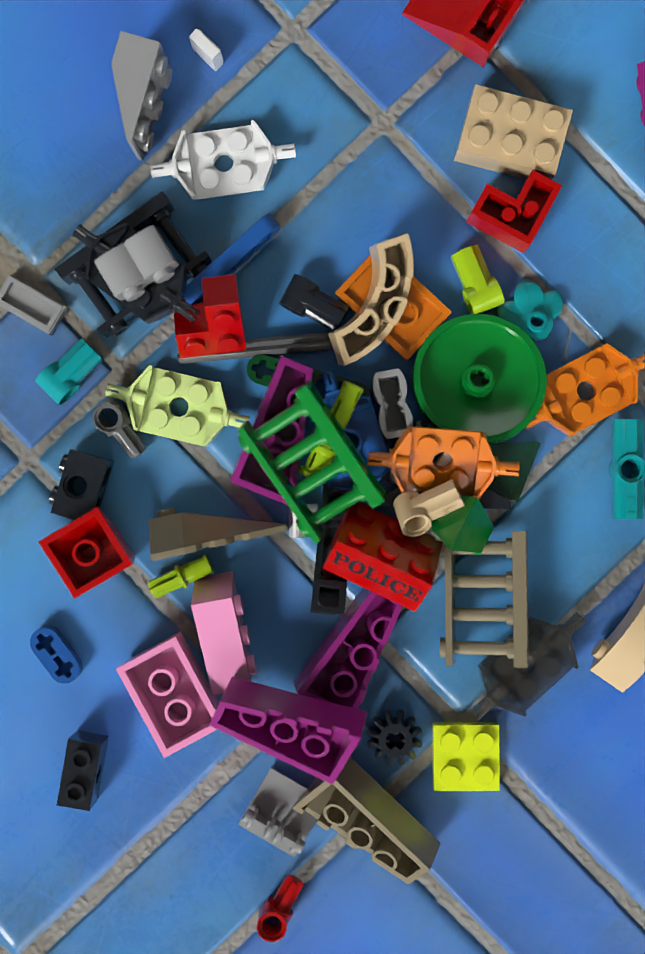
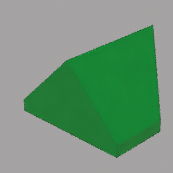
[430,496,494,555]

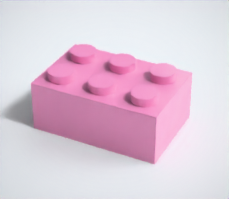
[116,631,219,758]

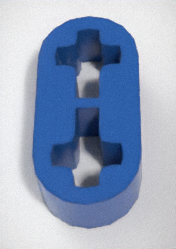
[30,626,82,684]

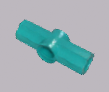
[608,419,645,519]

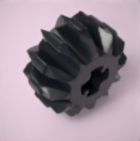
[367,709,422,766]

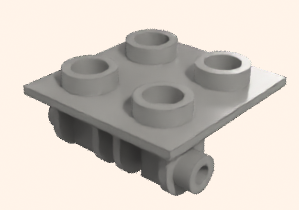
[238,767,317,858]

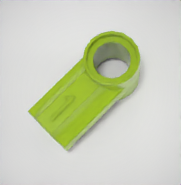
[450,244,504,314]

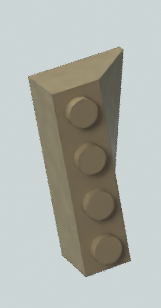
[292,757,441,885]

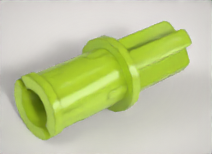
[148,554,214,598]

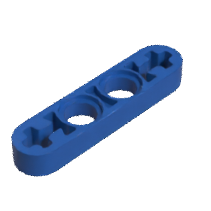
[184,214,281,305]

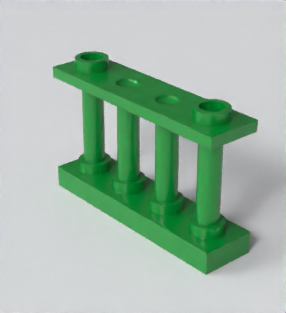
[237,380,386,544]

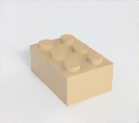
[454,84,573,180]

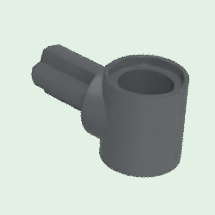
[93,398,146,459]

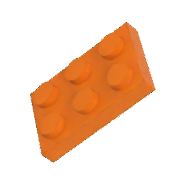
[335,254,452,361]

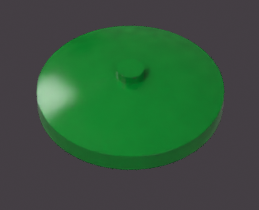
[412,314,547,445]

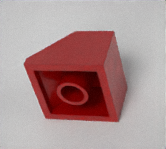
[38,506,135,599]

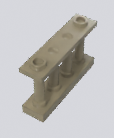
[440,531,529,668]

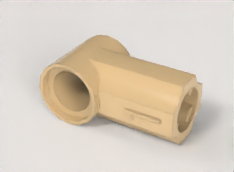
[393,479,465,537]

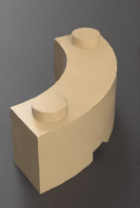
[328,233,413,365]
[590,575,645,693]

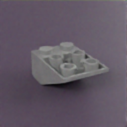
[111,31,172,161]

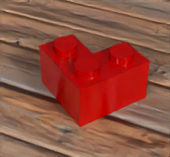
[466,170,562,253]
[174,274,246,359]

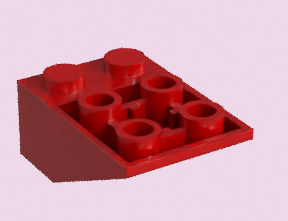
[402,0,525,68]

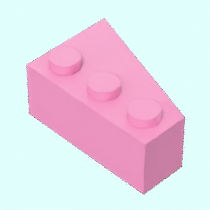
[191,571,257,695]

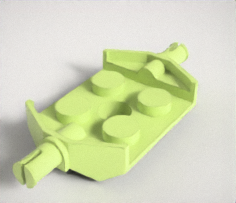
[105,365,250,447]

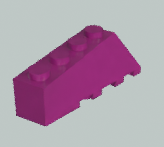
[293,588,402,709]

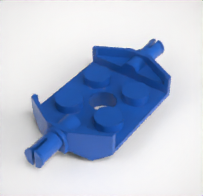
[307,370,390,510]

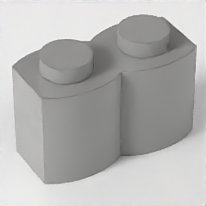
[94,225,179,302]
[371,368,413,441]

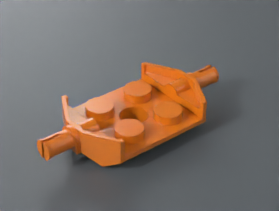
[525,343,645,436]
[368,426,519,499]

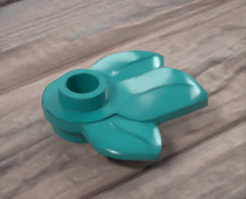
[496,279,563,341]

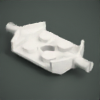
[150,120,296,200]

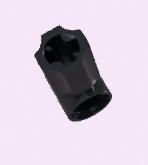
[279,274,349,331]

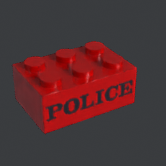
[323,502,443,612]

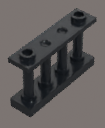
[54,191,212,338]

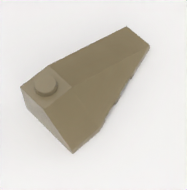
[149,507,289,561]

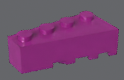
[230,355,313,505]
[209,677,367,785]

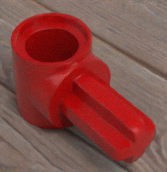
[257,874,303,942]

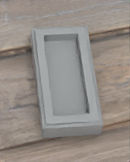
[0,274,68,336]

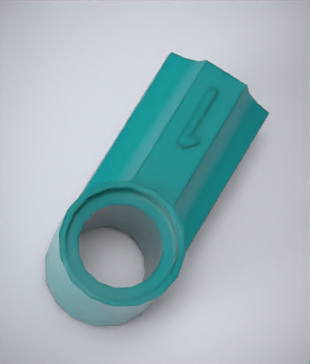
[35,339,104,405]

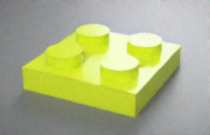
[432,722,500,791]

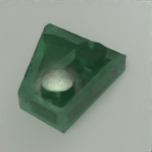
[487,441,541,502]

